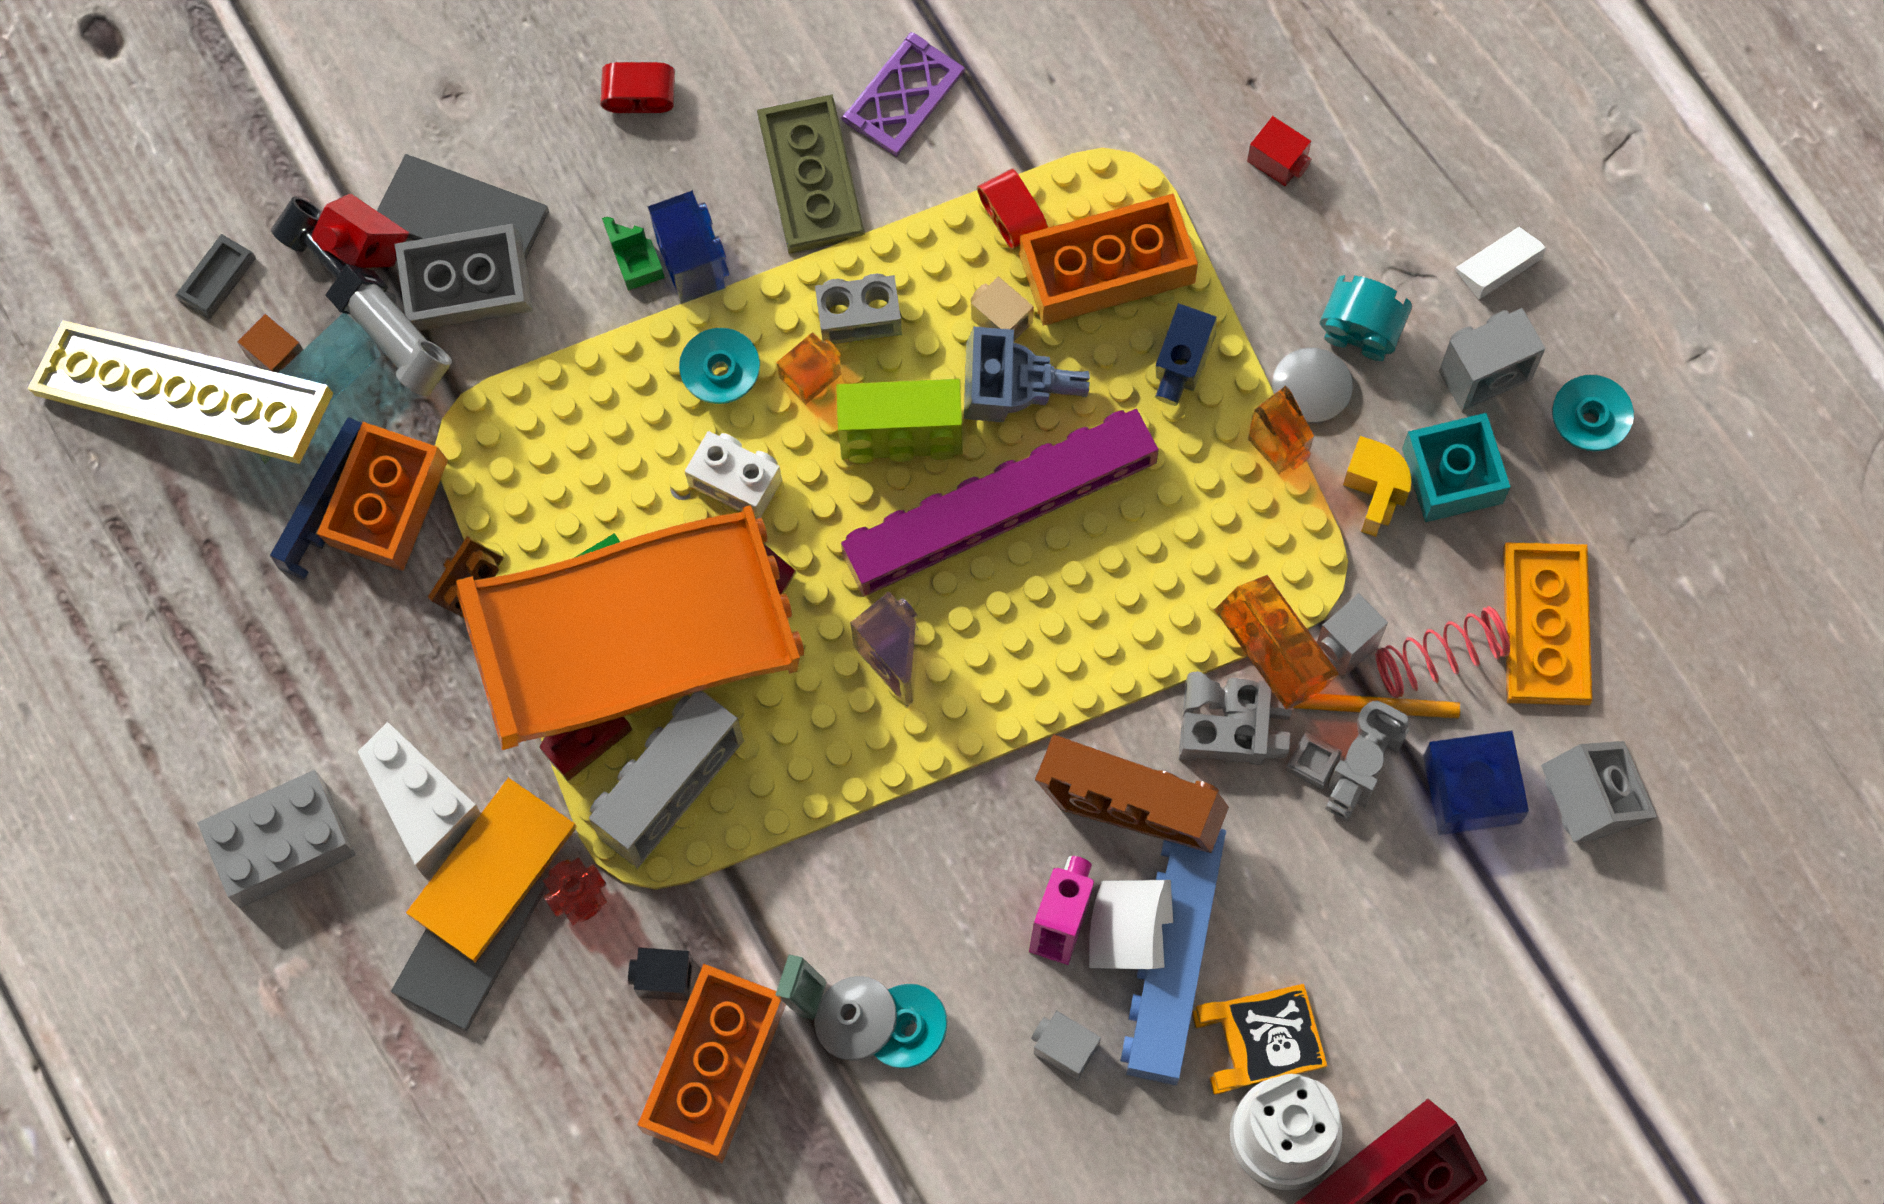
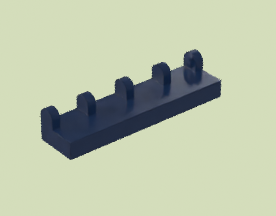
[270,417,362,580]

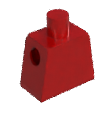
[311,194,409,268]

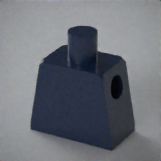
[1155,303,1217,406]

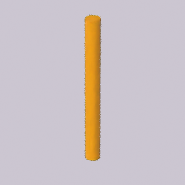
[1292,692,1460,719]

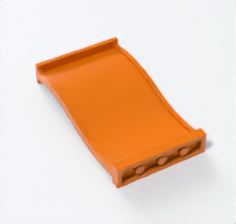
[456,505,804,750]

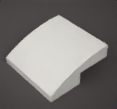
[1089,880,1173,969]

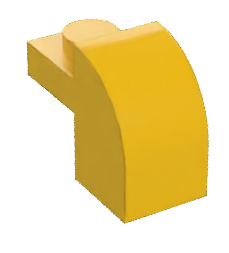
[1343,436,1411,537]

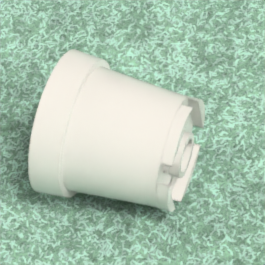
[1230,1074,1342,1190]

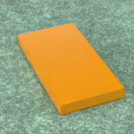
[1503,542,1592,706]
[406,777,577,963]

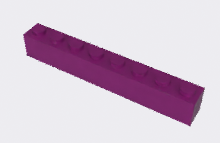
[841,408,1159,597]

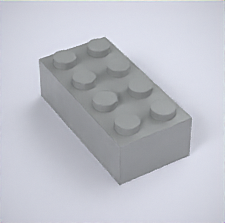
[589,691,744,869]

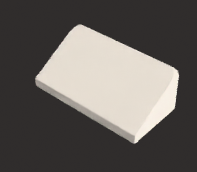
[1455,227,1546,300]

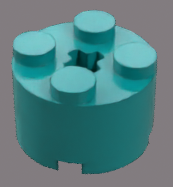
[1320,275,1413,361]

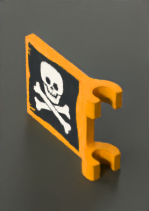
[1192,984,1327,1095]

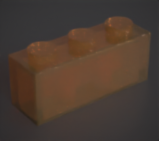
[1214,575,1339,710]

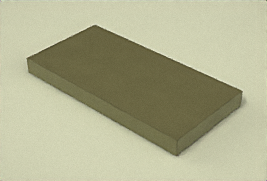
[757,94,865,254]

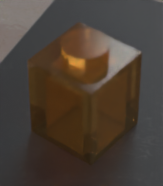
[776,332,841,405]

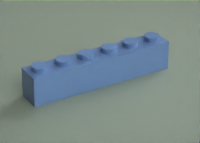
[1120,829,1226,1085]

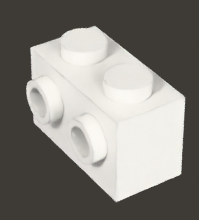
[684,431,782,519]

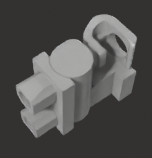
[1178,671,1293,765]
[1325,701,1409,821]

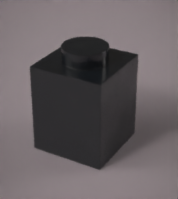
[628,947,693,1001]

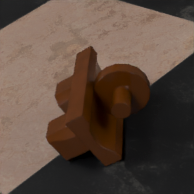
[428,536,504,618]

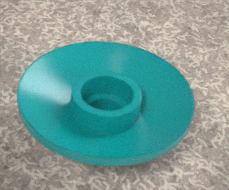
[679,328,760,404]
[1552,375,1634,452]
[874,984,948,1069]

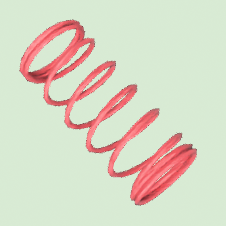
[1375,606,1511,699]

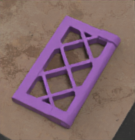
[841,32,965,157]

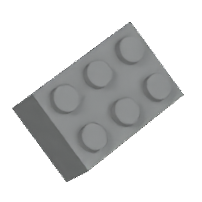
[395,223,533,331]
[197,770,356,908]

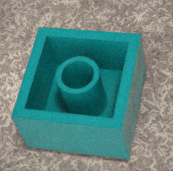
[1402,413,1511,523]

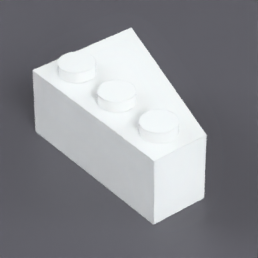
[358,722,481,876]

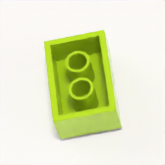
[836,379,963,463]

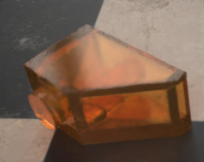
[1248,385,1314,475]

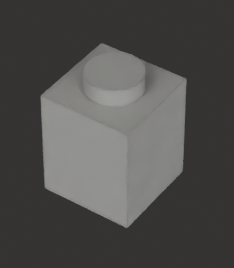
[1031,1010,1101,1081]

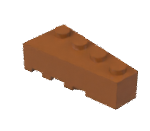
[1035,734,1229,853]

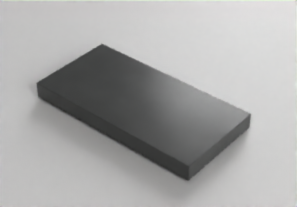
[377,154,549,260]
[391,876,549,1032]

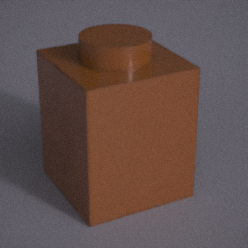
[237,314,308,377]

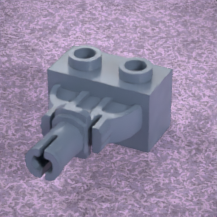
[964,326,1090,422]

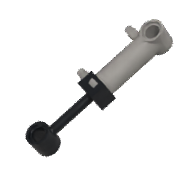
[271,196,452,396]

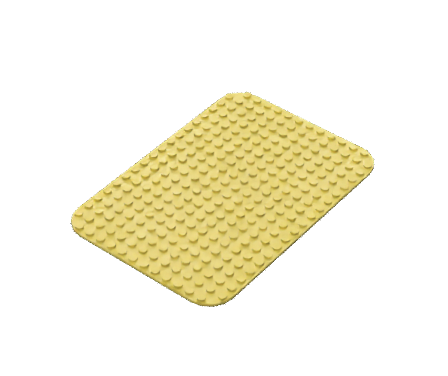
[435,148,1348,890]

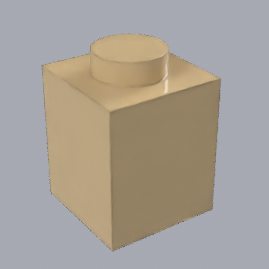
[971,276,1034,341]

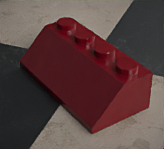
[1294,1099,1488,1204]

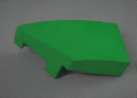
[602,216,665,291]

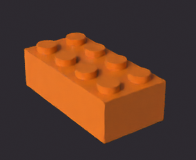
[1020,193,1198,326]
[637,964,786,1164]

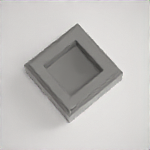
[1285,731,1343,789]

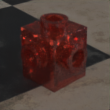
[543,857,607,926]

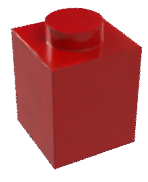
[1247,116,1312,187]

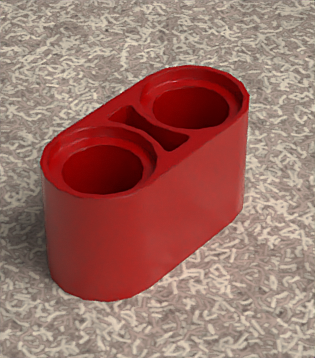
[600,62,675,113]
[977,168,1048,249]

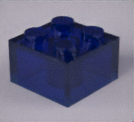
[647,190,730,304]
[1423,730,1529,835]

